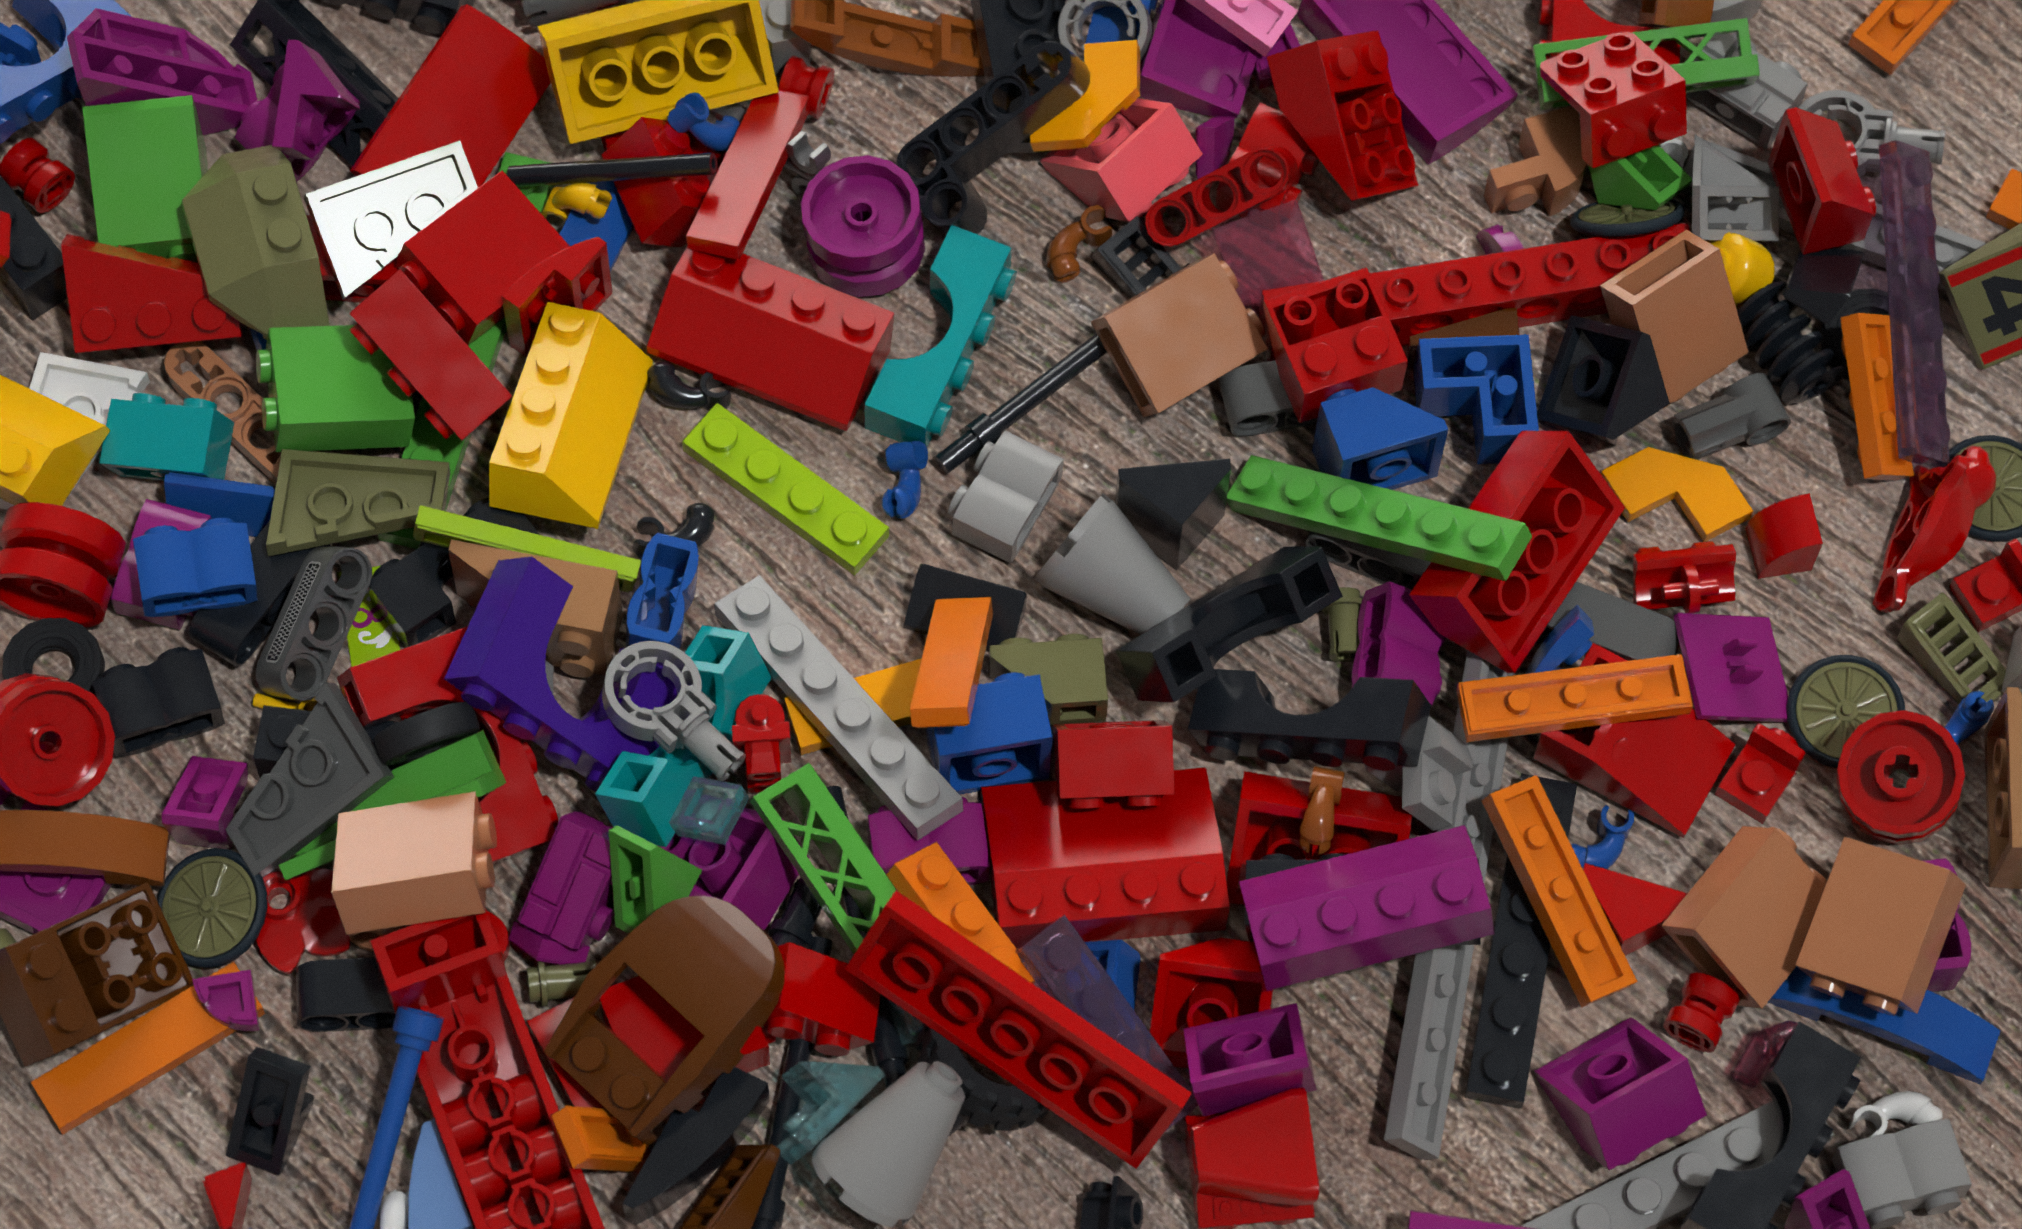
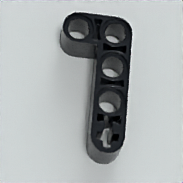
[897,41,1090,234]

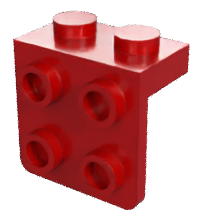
[1540,32,1687,169]

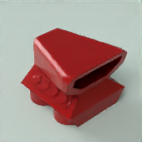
[1185,1087,1319,1229]

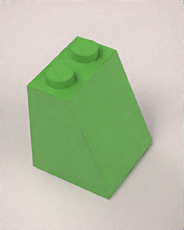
[83,95,208,263]

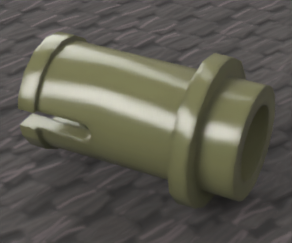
[1322,587,1362,662]
[526,959,597,1007]

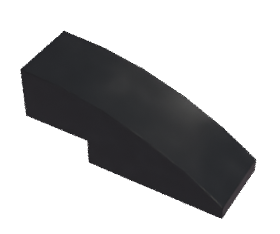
[622,1067,770,1225]

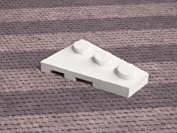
[0,352,150,510]

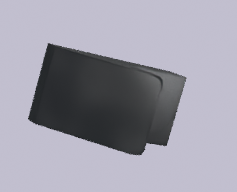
[225,1047,314,1175]

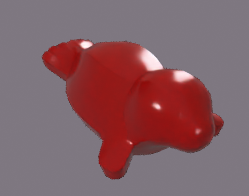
[1873,446,1997,613]

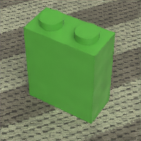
[256,325,415,452]

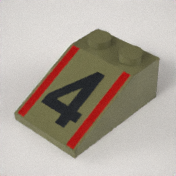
[1938,223,2022,369]

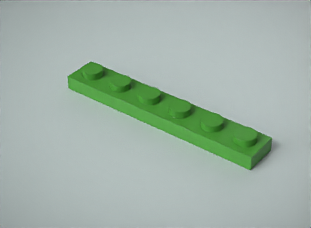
[1227,455,1532,581]

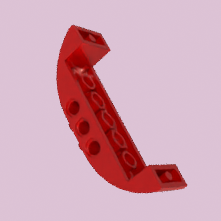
[370,909,605,1229]

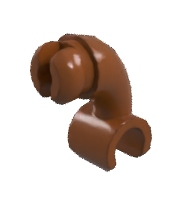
[1046,205,1112,282]
[1299,766,1345,855]

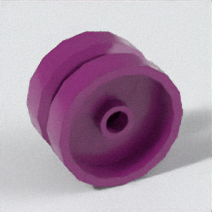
[801,155,925,297]

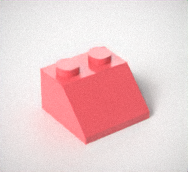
[1040,98,1203,222]

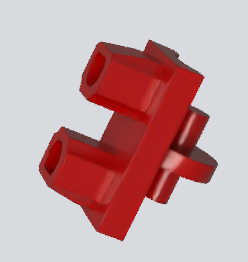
[1633,541,1736,613]
[732,694,791,793]

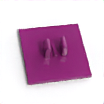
[1673,613,1788,722]

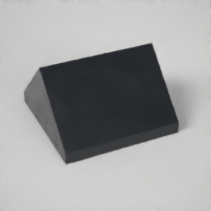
[1115,459,1231,571]

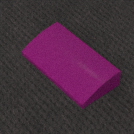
[1140,0,1259,119]
[1297,0,1518,165]

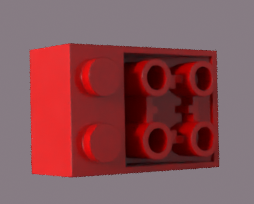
[1267,30,1419,201]
[1533,643,1736,838]

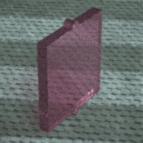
[1211,199,1324,314]

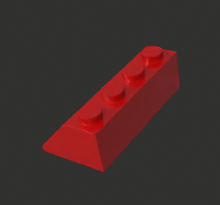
[647,247,895,432]
[1409,431,1625,673]

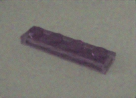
[1015,915,1198,1133]

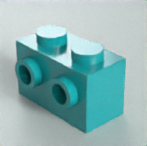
[99,393,235,481]

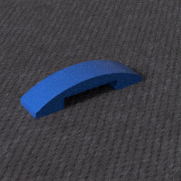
[1767,967,2001,1085]

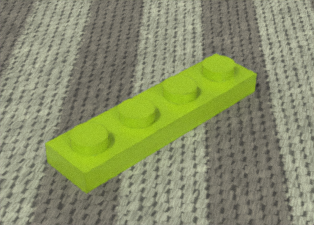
[682,403,889,576]

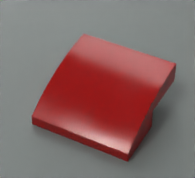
[502,237,613,358]

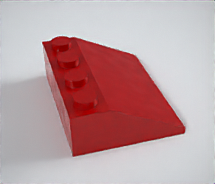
[981,767,1230,949]

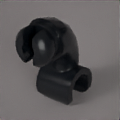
[647,362,731,411]
[633,503,715,558]

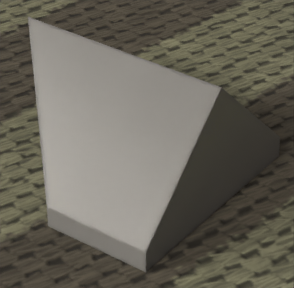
[1692,134,1779,241]

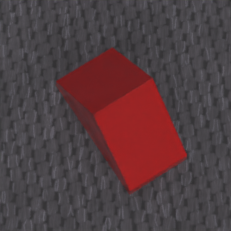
[1583,863,1688,956]

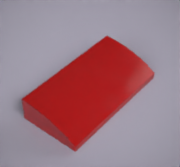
[350,4,551,188]

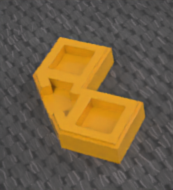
[1030,40,1140,152]
[1601,447,1753,542]

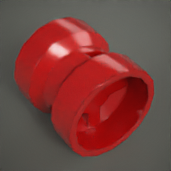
[0,137,75,213]
[1663,972,1740,1053]

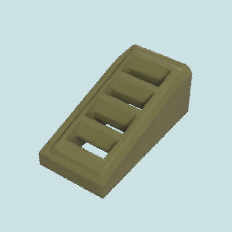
[1897,592,2006,704]

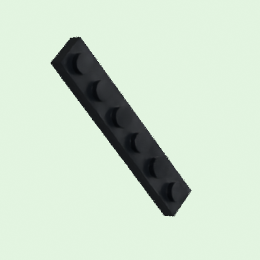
[1464,773,1577,1109]

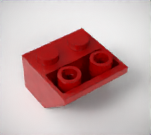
[602,117,727,248]
[1263,267,1408,423]

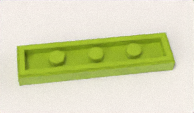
[413,505,641,593]

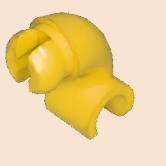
[541,183,612,222]

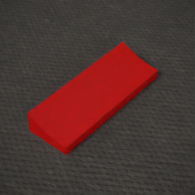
[845,890,1192,1169]

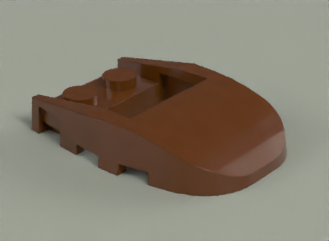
[544,896,785,1145]

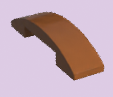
[790,0,984,77]
[0,810,170,886]

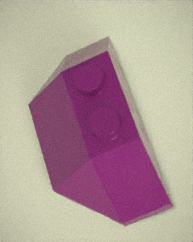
[67,8,258,135]

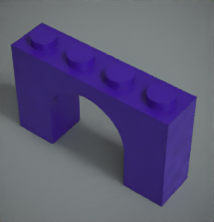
[444,556,678,792]

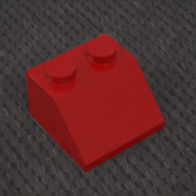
[1768,107,1876,255]
[1052,720,1175,808]

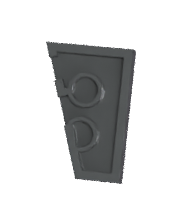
[225,682,394,877]

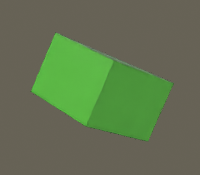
[1588,145,1693,210]
[609,826,702,934]

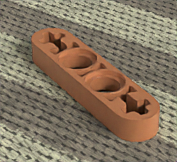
[164,341,320,485]

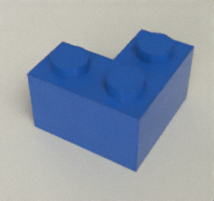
[1413,334,1539,464]

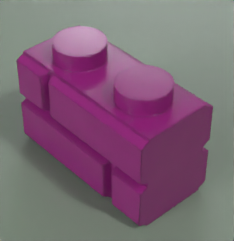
[518,811,614,950]

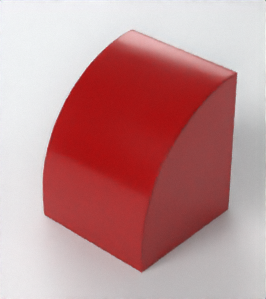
[1745,493,1823,579]

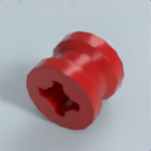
[778,55,835,119]

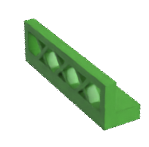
[1532,18,1760,110]
[279,730,507,881]
[750,763,896,954]

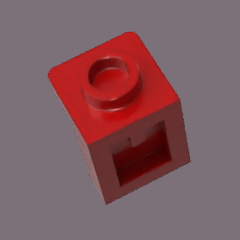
[1949,539,2022,632]
[1715,723,1806,824]

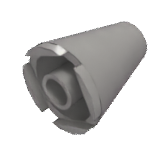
[1034,494,1190,635]
[812,1061,965,1227]

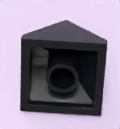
[1537,315,1670,446]

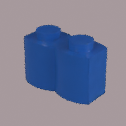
[133,518,258,617]
[626,533,699,649]

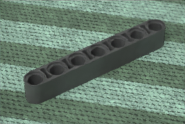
[1305,531,1680,661]

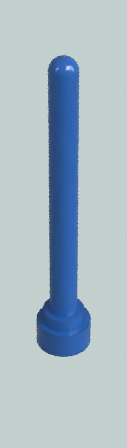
[349,1006,444,1229]

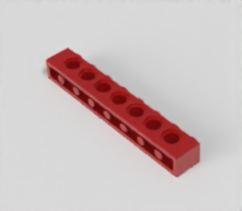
[1258,223,1690,362]

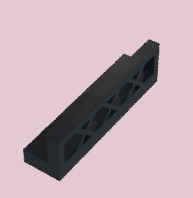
[229,0,399,166]

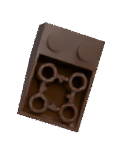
[0,882,194,1067]

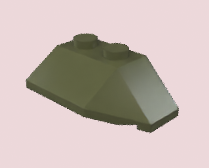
[182,145,330,340]

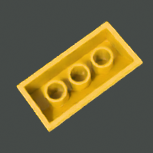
[537,0,779,144]
[489,302,653,529]
[0,375,110,506]

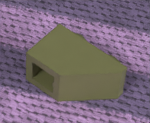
[989,634,1108,725]

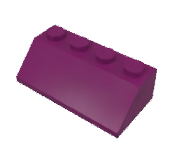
[1239,825,1494,991]

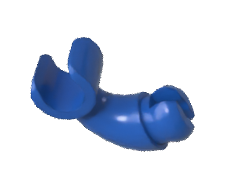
[668,93,740,152]
[881,441,928,519]
[1944,691,1994,748]
[1571,805,1634,869]

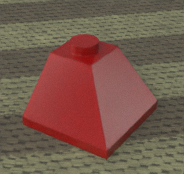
[1146,937,1273,1069]

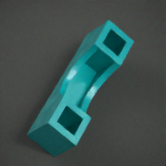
[865,225,1017,448]
[595,625,772,847]

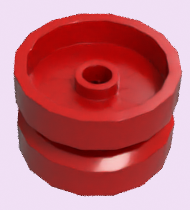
[0,502,126,627]
[0,673,115,806]
[1837,710,1965,845]

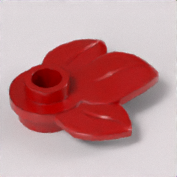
[257,868,351,974]

